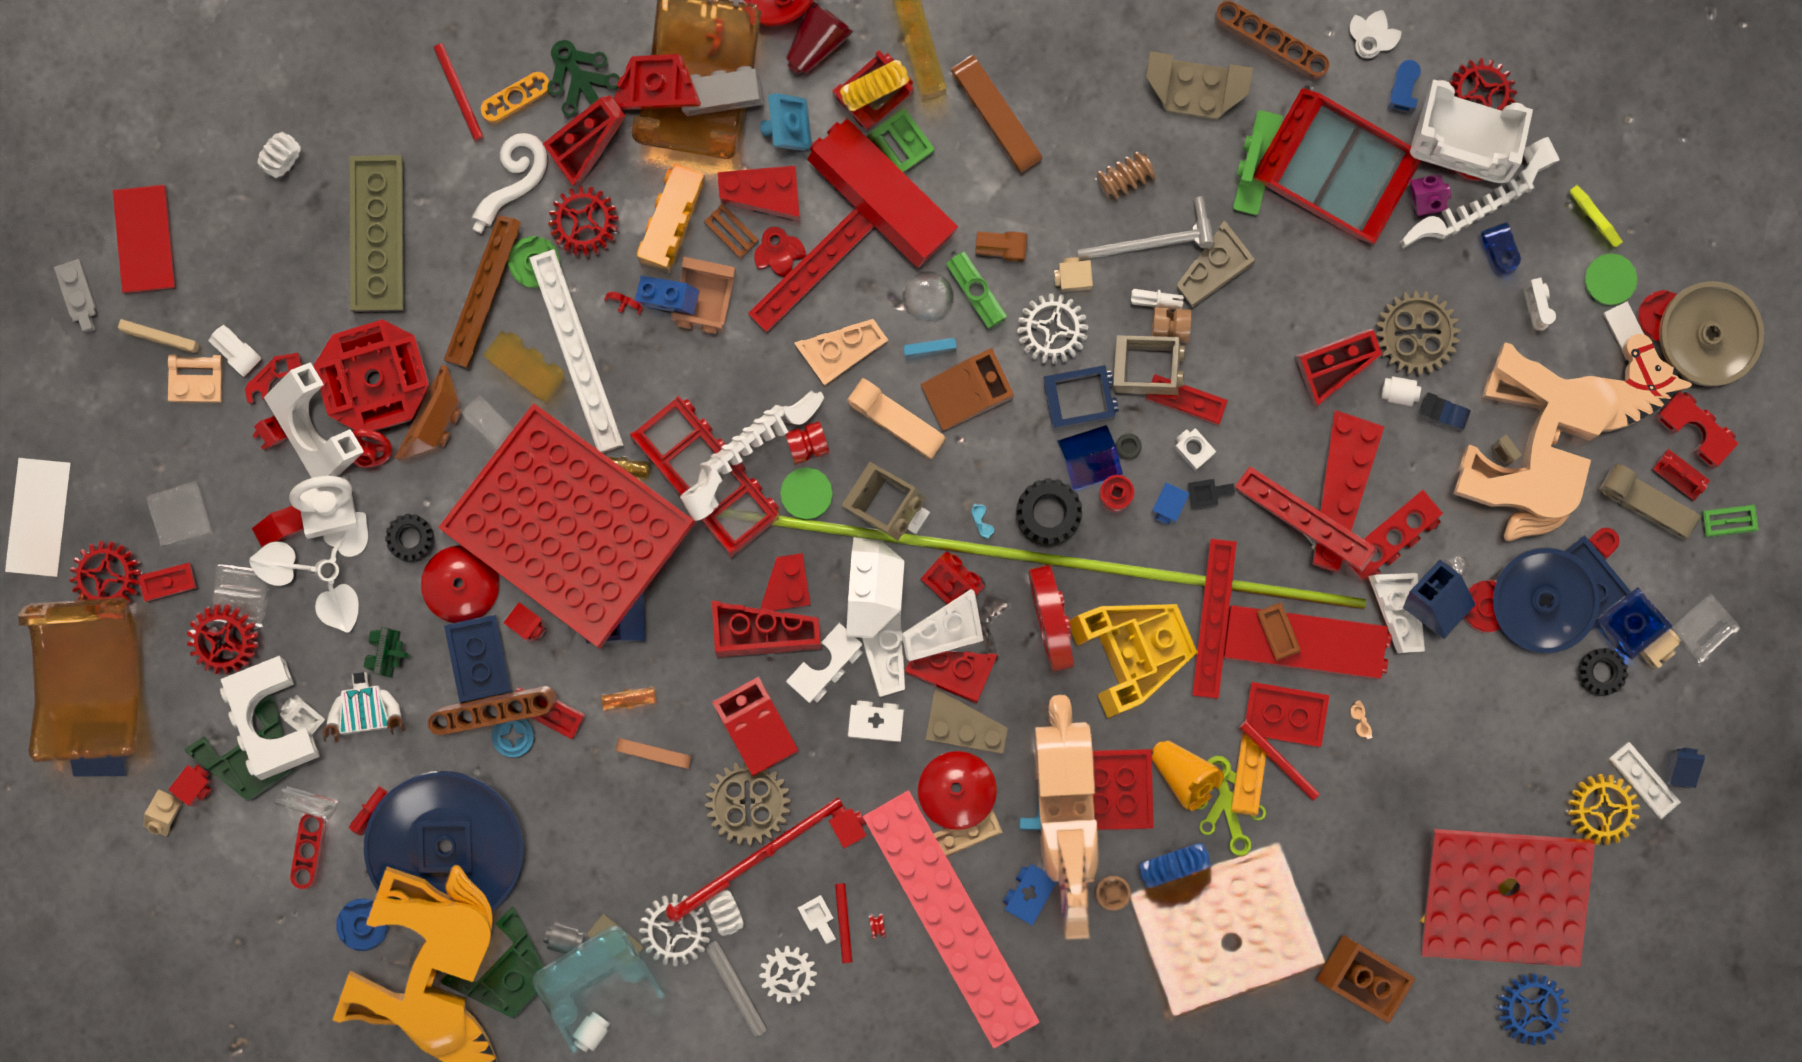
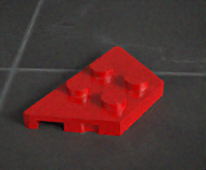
[613,54,701,110]

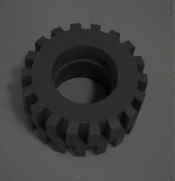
[1016,478,1083,546]

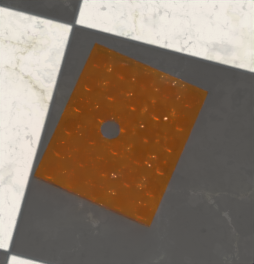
[1130,843,1325,1018]

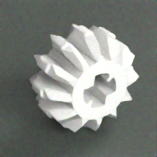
[257,132,300,178]
[706,890,743,936]

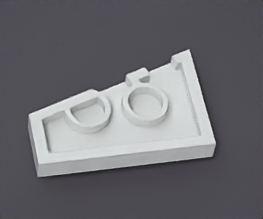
[1368,573,1425,653]
[902,589,984,661]

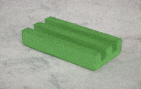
[1702,505,1759,538]

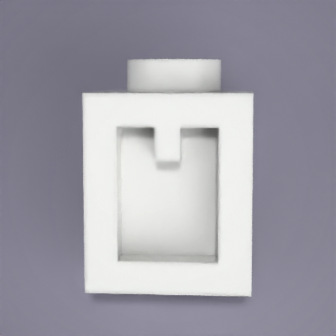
[280,695,325,734]

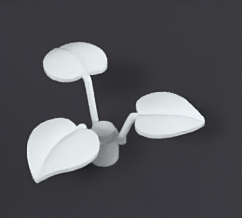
[249,512,368,632]

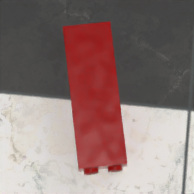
[807,118,958,268]
[1223,605,1391,680]

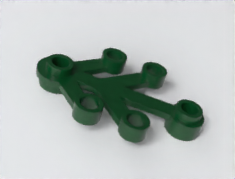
[547,40,620,118]

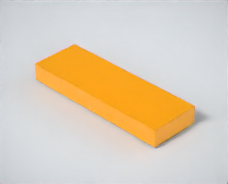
[1230,734,1268,816]

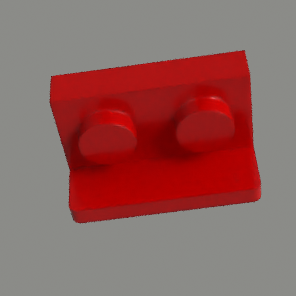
[920,551,985,604]

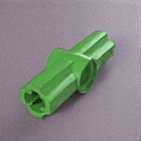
[946,251,1007,329]

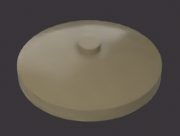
[1659,281,1764,386]

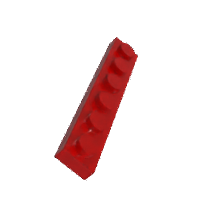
[748,208,875,333]
[1235,466,1377,572]
[1192,539,1237,698]

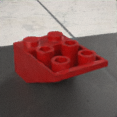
[712,677,799,776]

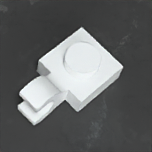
[798,895,836,944]

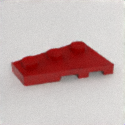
[904,651,998,704]

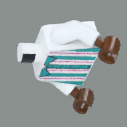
[322,672,406,743]

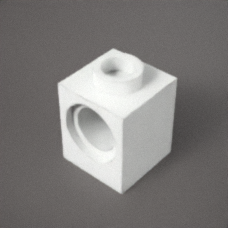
[1174,428,1216,471]

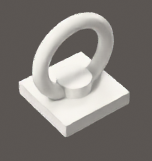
[289,476,358,539]

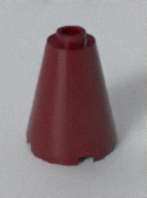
[786,0,854,74]

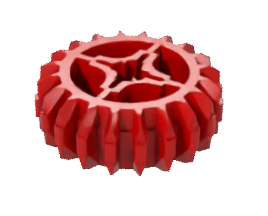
[1449,58,1517,111]
[548,186,619,257]
[69,541,141,612]
[187,604,258,675]

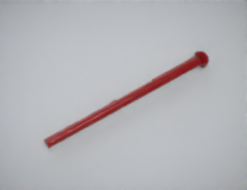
[665,797,843,922]

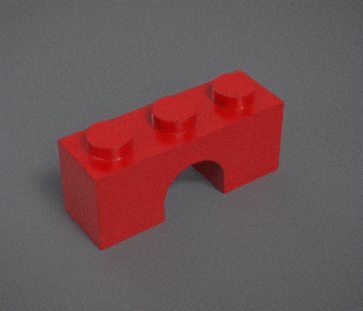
[1655,391,1739,469]

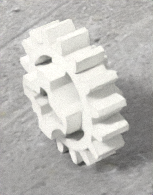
[759,946,817,1004]

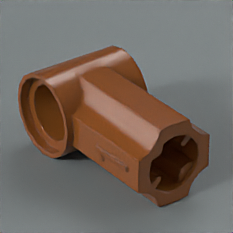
[975,231,1028,261]

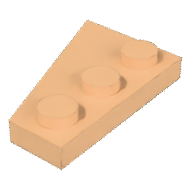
[794,319,888,386]

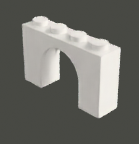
[264,362,364,478]
[220,656,320,780]

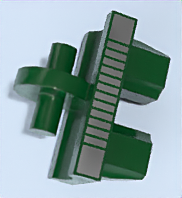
[364,627,409,678]

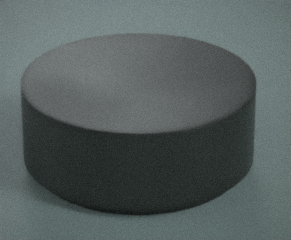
[1115,433,1142,460]

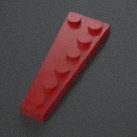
[1312,410,1385,573]

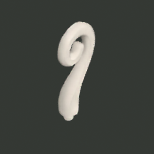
[472,133,548,234]

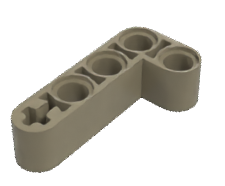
[1599,464,1701,540]

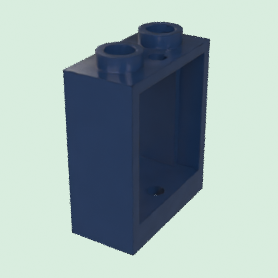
[1043,365,1119,431]

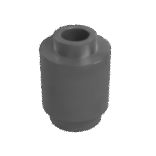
[543,923,584,956]

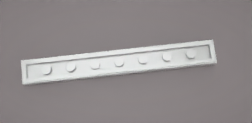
[530,249,624,453]

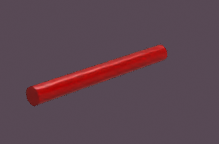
[433,43,484,141]
[1239,720,1320,801]

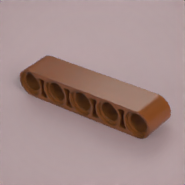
[1215,0,1330,81]
[951,54,1043,173]
[427,686,557,735]

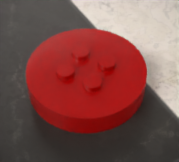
[1028,565,1074,672]

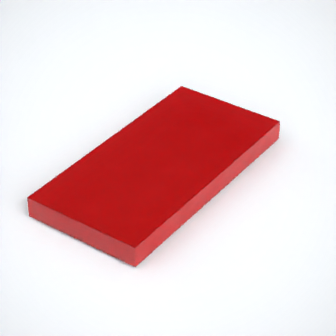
[113,185,176,294]

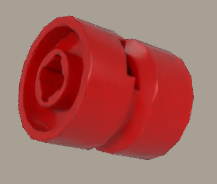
[785,421,830,465]
[1099,475,1135,512]

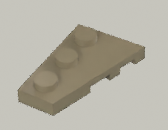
[1177,220,1255,308]
[926,688,1008,754]

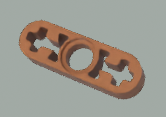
[615,738,692,769]

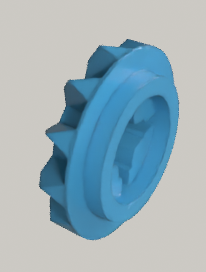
[492,719,534,757]

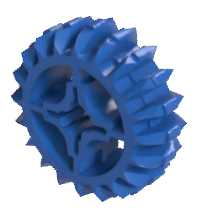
[1139,843,1211,888]
[1497,974,1570,1046]

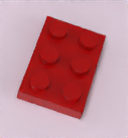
[1242,682,1330,747]

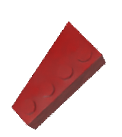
[712,600,822,658]

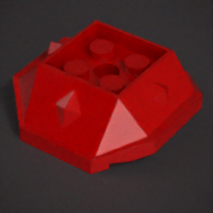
[313,319,430,431]

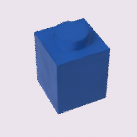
[1151,482,1190,525]

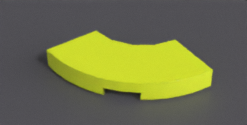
[1570,185,1623,247]

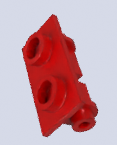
[1652,449,1710,501]

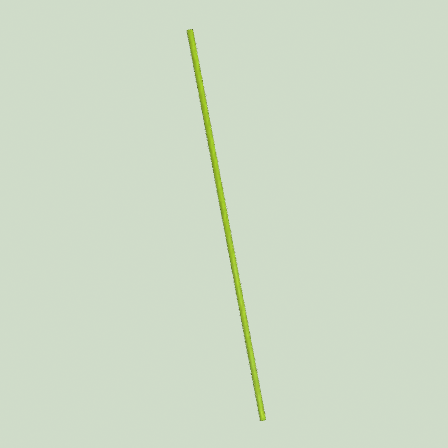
[717,508,1366,609]

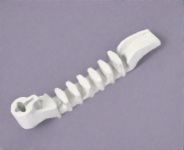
[1400,137,1560,249]
[680,391,824,521]

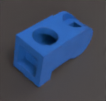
[1388,60,1421,113]

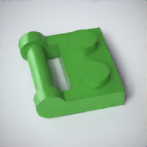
[867,108,935,174]

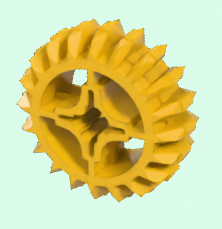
[840,60,909,111]
[1567,774,1640,845]

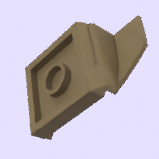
[1146,51,1253,120]

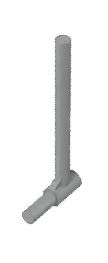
[1078,196,1214,260]

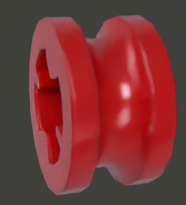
[869,914,885,939]

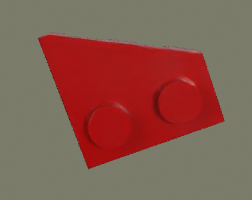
[760,553,811,611]

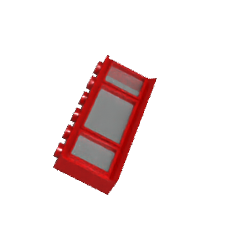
[630,395,779,558]

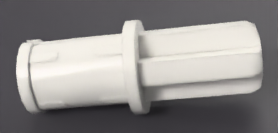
[1131,289,1184,310]

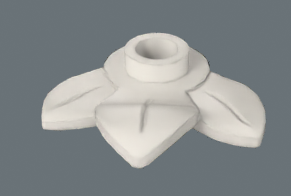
[1350,10,1402,59]

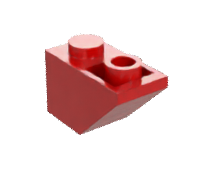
[503,602,546,643]

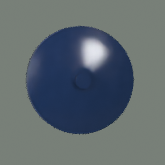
[1493,547,1600,653]

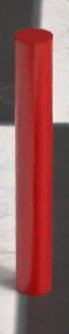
[835,883,853,963]

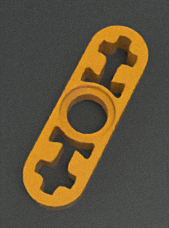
[481,72,549,123]

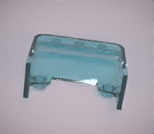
[533,926,665,1053]

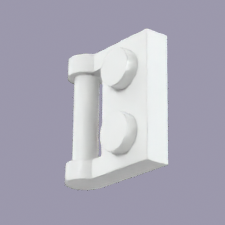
[1523,278,1556,331]

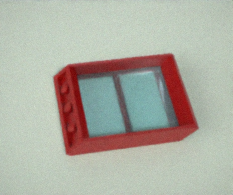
[1253,88,1422,244]

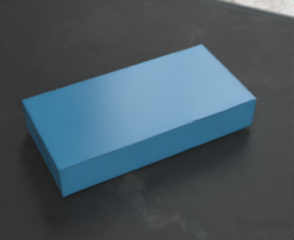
[903,338,957,359]

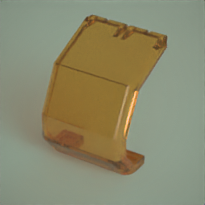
[632,0,761,159]
[18,598,141,762]

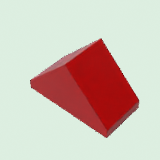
[251,506,304,547]

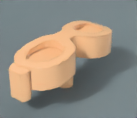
[1350,700,1372,739]

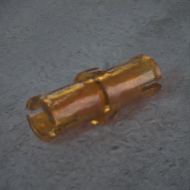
[601,686,656,711]

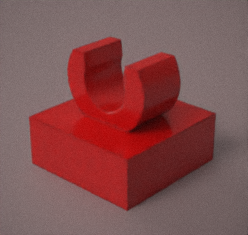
[253,415,288,449]

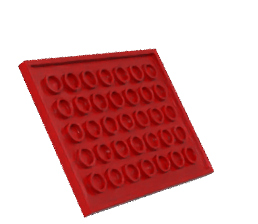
[438,403,696,649]

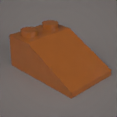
[1317,935,1416,1023]

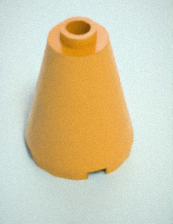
[1152,740,1224,811]

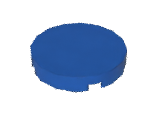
[336,899,389,951]

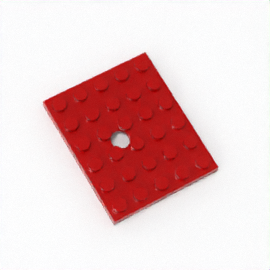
[1421,829,1595,967]

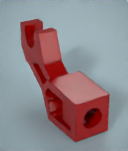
[245,353,303,404]

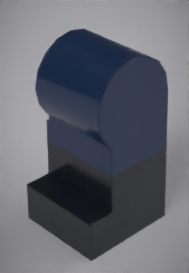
[1417,392,1471,431]

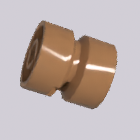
[1152,307,1191,343]
[1095,876,1131,910]

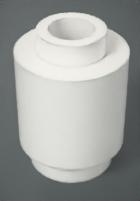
[1381,376,1421,406]
[572,1012,610,1052]

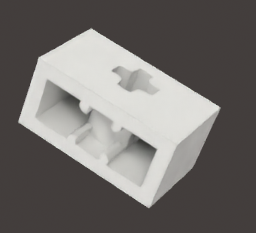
[848,701,904,742]

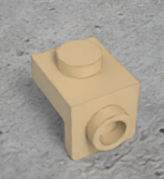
[143,789,182,837]

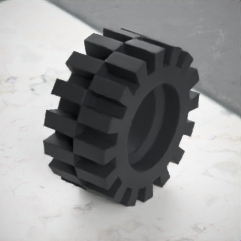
[385,513,435,562]
[1578,648,1629,696]

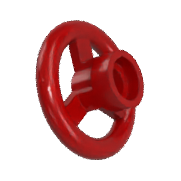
[352,429,392,468]

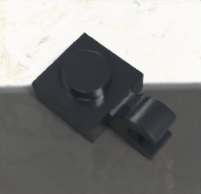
[1188,479,1235,509]

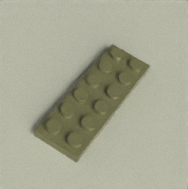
[350,155,404,312]

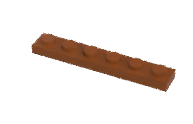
[444,215,521,367]

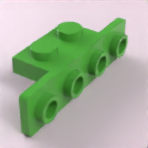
[1233,110,1283,215]

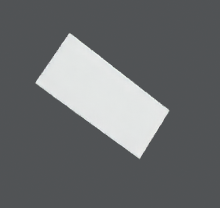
[5,458,70,577]

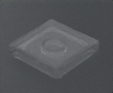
[146,481,212,547]

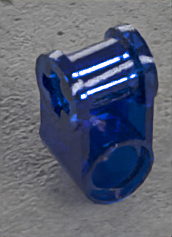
[1481,222,1521,275]

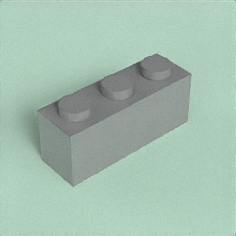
[682,66,763,116]

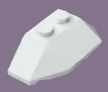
[846,537,904,638]

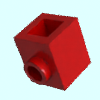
[168,764,213,807]
[828,806,867,849]

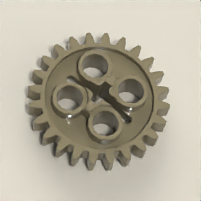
[1375,290,1461,376]
[705,762,791,847]

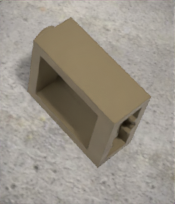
[1113,335,1186,395]
[841,462,926,541]

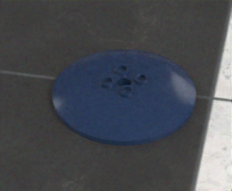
[364,771,523,911]

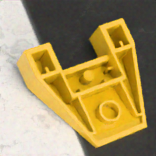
[1069,604,1197,718]

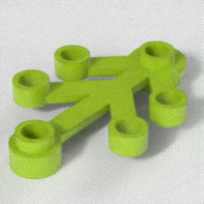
[1198,756,1266,856]

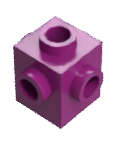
[1410,174,1451,216]

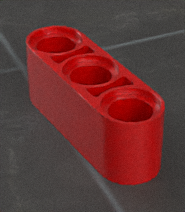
[290,813,326,889]

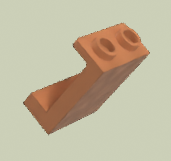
[671,257,736,334]

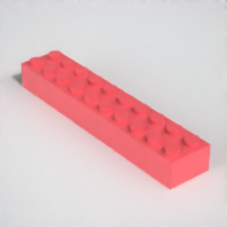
[863,790,1040,1048]

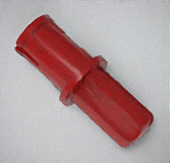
[349,786,388,836]

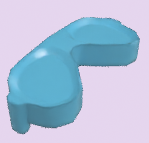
[971,504,995,539]

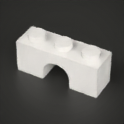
[786,623,863,703]

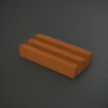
[704,203,759,259]

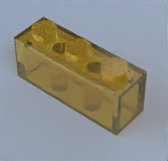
[483,331,566,405]

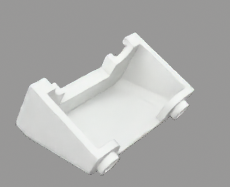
[1410,79,1533,183]

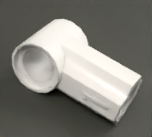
[208,325,262,377]

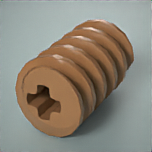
[1097,152,1156,199]

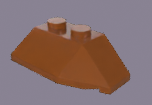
[395,364,462,462]

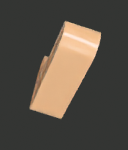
[847,378,946,460]

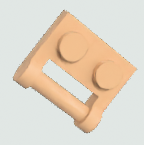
[168,354,223,403]

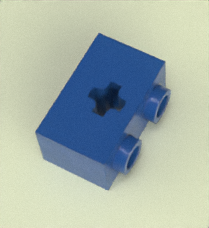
[635,275,700,315]
[1002,864,1057,926]

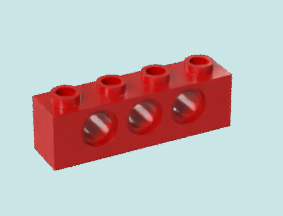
[1342,490,1443,583]

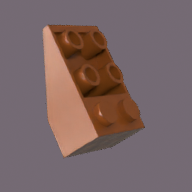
[921,348,1014,431]

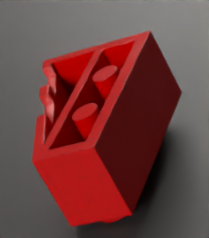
[542,95,626,186]
[717,166,800,222]
[1295,329,1382,406]

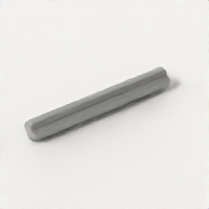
[705,941,767,1037]

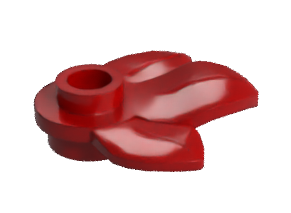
[754,226,806,277]

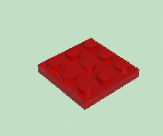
[1092,749,1154,830]

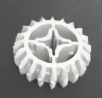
[1017,294,1088,365]
[639,894,711,966]

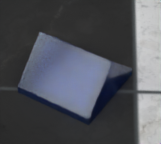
[1057,425,1123,490]
[1597,587,1673,660]

